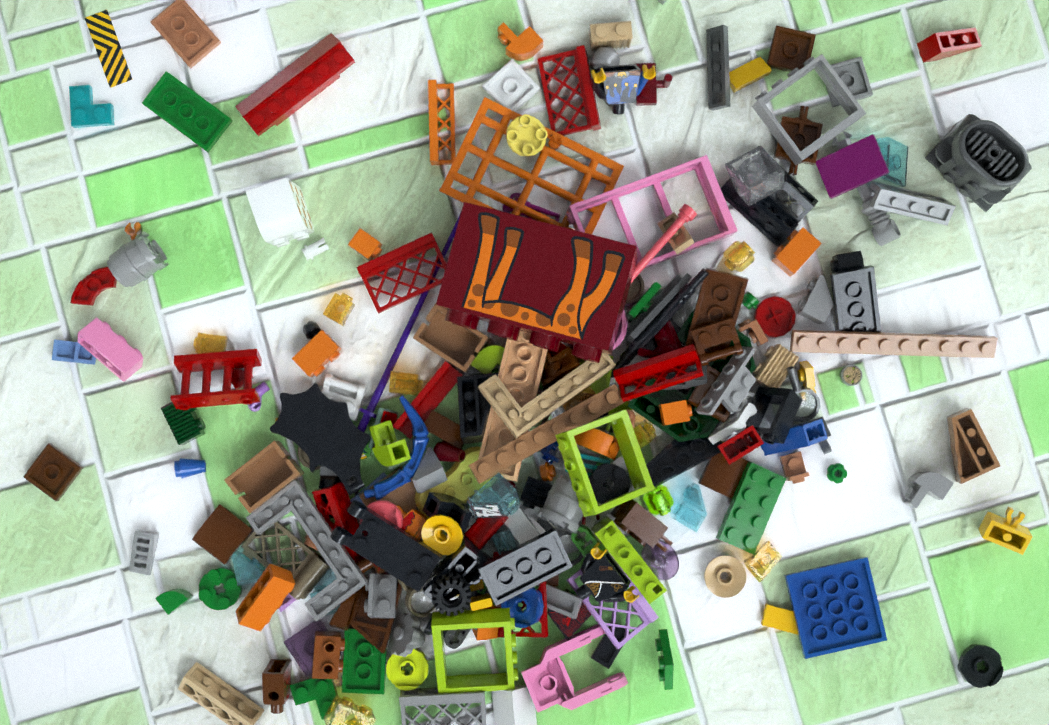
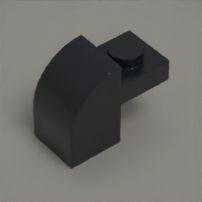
[422,492,473,532]

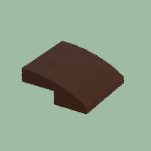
[698,453,750,499]
[192,504,252,565]

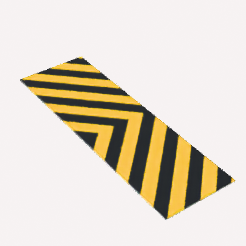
[85,10,133,88]

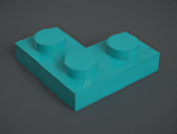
[69,85,115,128]

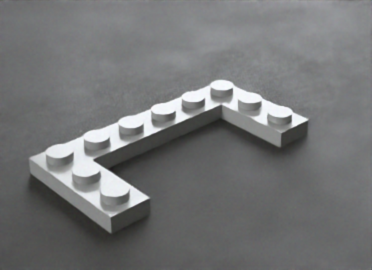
[246,480,368,621]

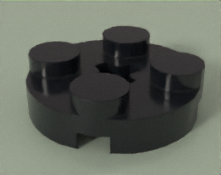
[588,463,630,504]
[957,644,1003,688]

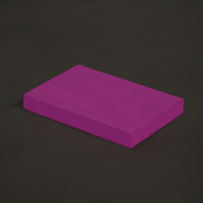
[816,134,890,199]

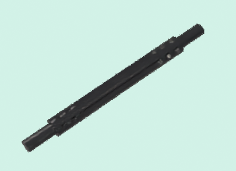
[611,268,709,378]

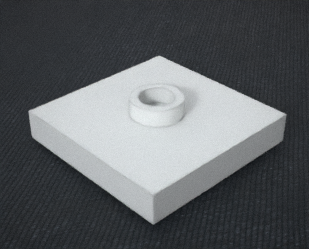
[482,59,540,112]

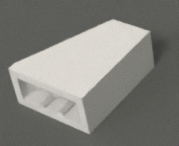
[497,497,540,545]

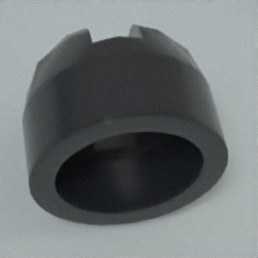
[303,321,321,339]

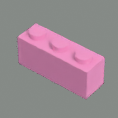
[78,318,143,382]

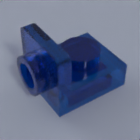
[540,441,560,464]

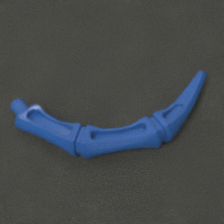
[364,395,429,500]

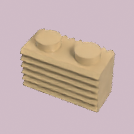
[589,21,633,51]
[753,344,799,388]

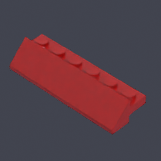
[235,33,355,136]

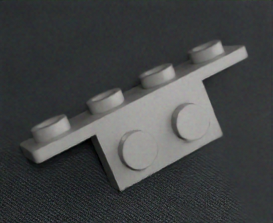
[696,346,756,416]

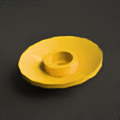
[421,515,463,555]

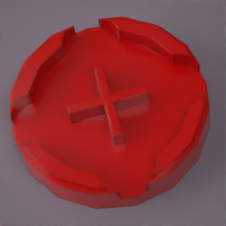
[753,296,796,338]

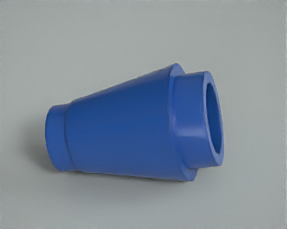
[174,458,206,479]

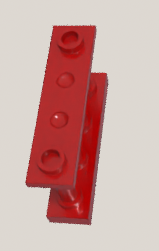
[170,349,262,410]

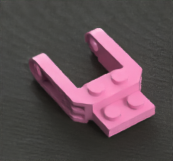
[521,624,628,712]

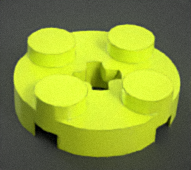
[386,648,429,691]

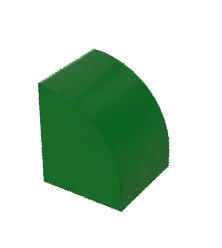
[155,589,194,615]

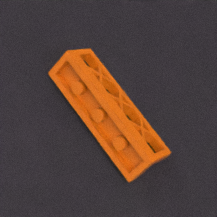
[428,80,456,165]

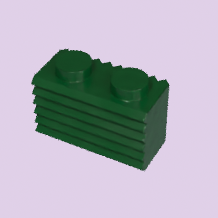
[161,402,206,445]

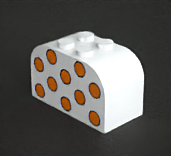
[246,178,314,247]

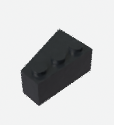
[457,373,499,444]
[423,536,493,600]

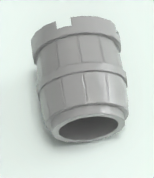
[107,231,169,287]
[537,475,583,534]

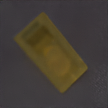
[743,541,782,582]

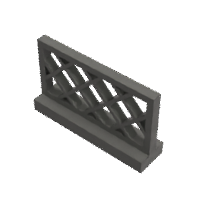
[625,273,692,344]

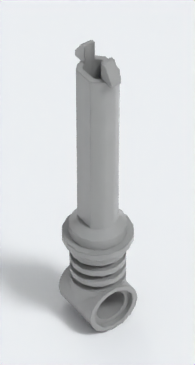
[832,132,901,246]

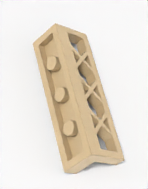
[178,662,265,725]

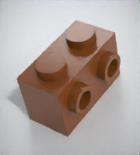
[312,631,345,679]

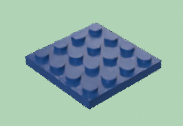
[784,557,887,659]

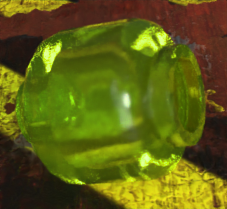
[643,485,674,516]

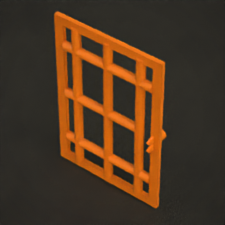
[439,97,624,234]

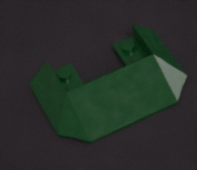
[627,308,756,442]

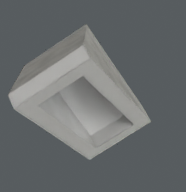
[412,447,448,493]

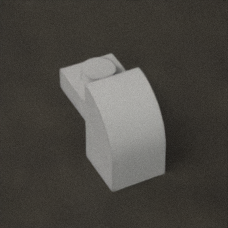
[904,472,954,508]

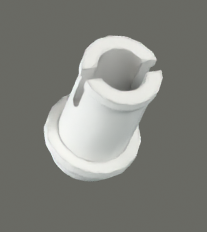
[301,238,329,260]

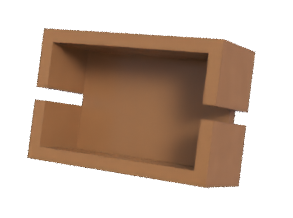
[413,303,489,374]
[224,441,304,513]

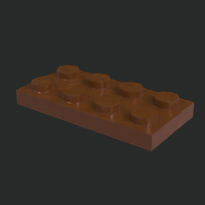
[684,267,749,360]

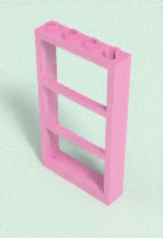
[566,155,738,269]

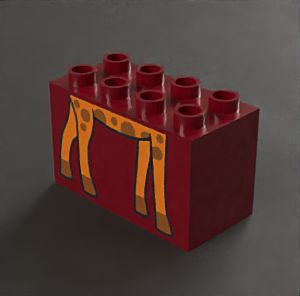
[436,202,638,363]

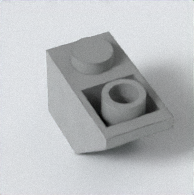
[797,275,834,325]

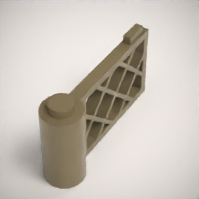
[241,521,330,600]

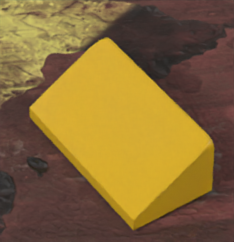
[729,56,772,93]

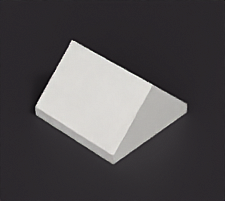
[492,685,537,725]

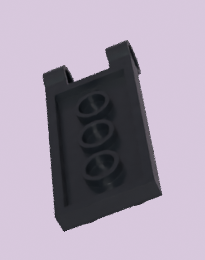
[330,500,442,592]

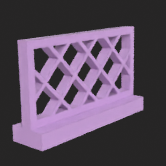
[567,549,659,649]

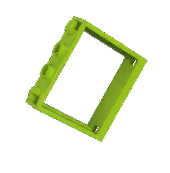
[555,409,655,517]
[591,516,667,604]
[431,608,518,694]

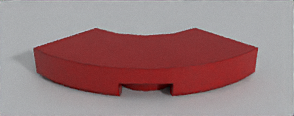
[70,267,117,306]

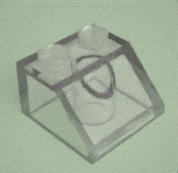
[725,145,785,206]

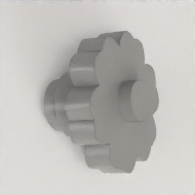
[388,613,425,657]

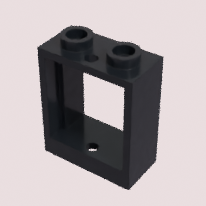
[745,386,803,445]

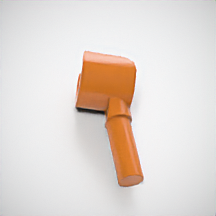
[125,222,141,241]

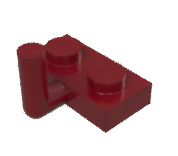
[635,63,673,106]
[637,321,682,358]

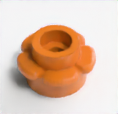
[539,462,556,482]

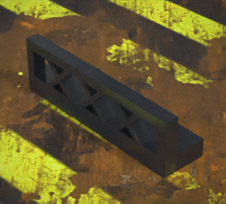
[738,146,818,224]
[721,170,799,247]

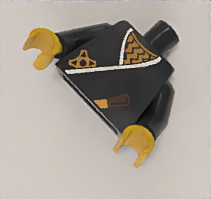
[576,542,640,603]

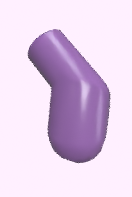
[248,381,270,412]

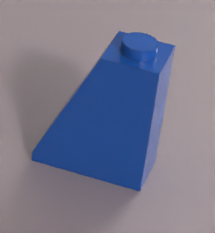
[761,419,828,456]

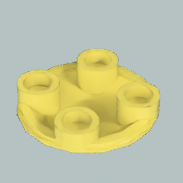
[506,114,548,157]

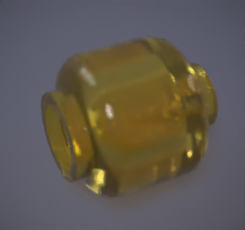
[723,241,755,272]

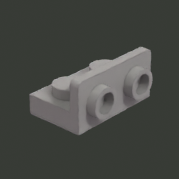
[364,573,397,618]

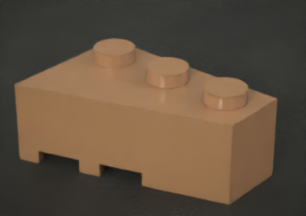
[947,408,1001,484]

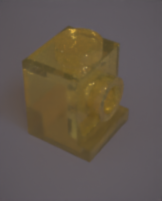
[323,292,355,326]

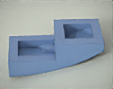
[52,340,96,365]

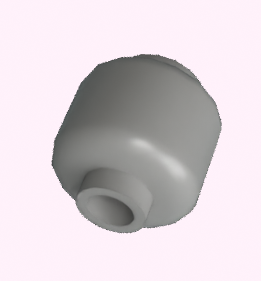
[590,47,620,73]

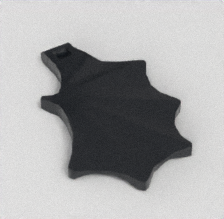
[270,383,370,495]

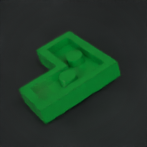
[655,629,674,690]
[290,677,343,720]

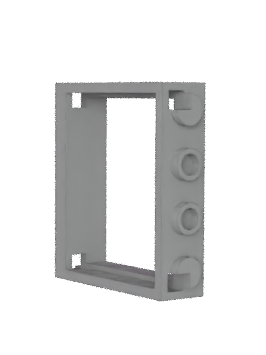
[752,54,866,165]

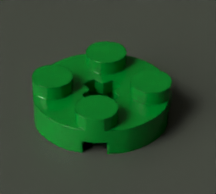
[198,567,242,610]

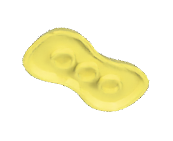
[415,446,500,518]

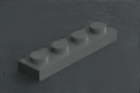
[706,25,730,111]

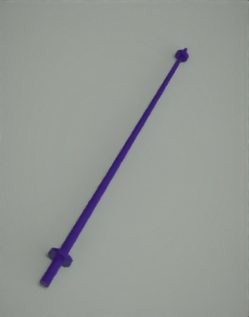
[357,213,461,432]

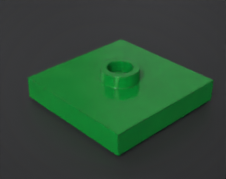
[626,282,662,322]

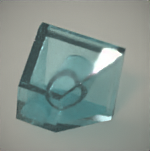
[877,137,908,187]

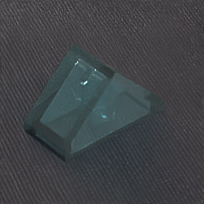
[232,551,266,586]

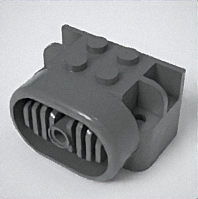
[925,114,1032,212]

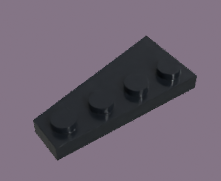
[646,437,723,488]

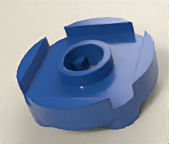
[501,587,544,628]

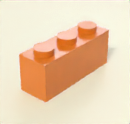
[236,563,295,632]

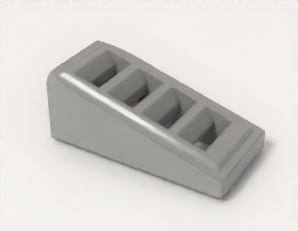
[129,530,159,575]

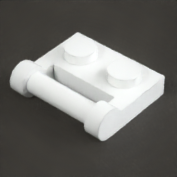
[321,374,367,421]
[708,403,757,445]

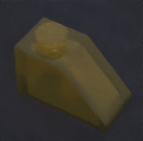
[389,371,423,396]

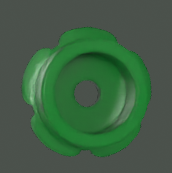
[742,291,759,310]
[827,463,847,484]

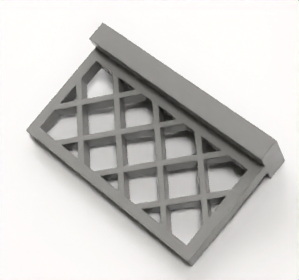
[399,687,487,725]

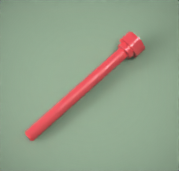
[631,204,697,283]

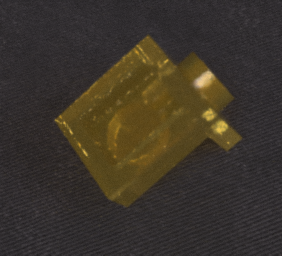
[193,332,228,354]
[634,419,657,449]

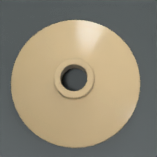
[704,555,747,598]

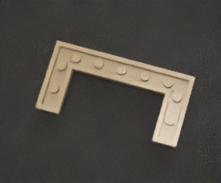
[478,345,616,438]

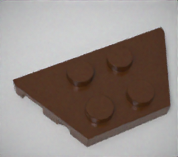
[349,579,403,654]

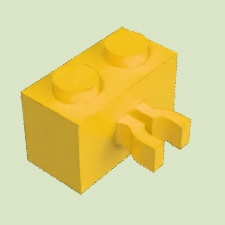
[978,506,1033,555]

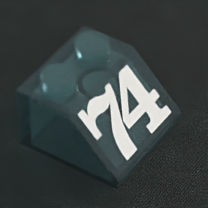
[467,472,521,518]

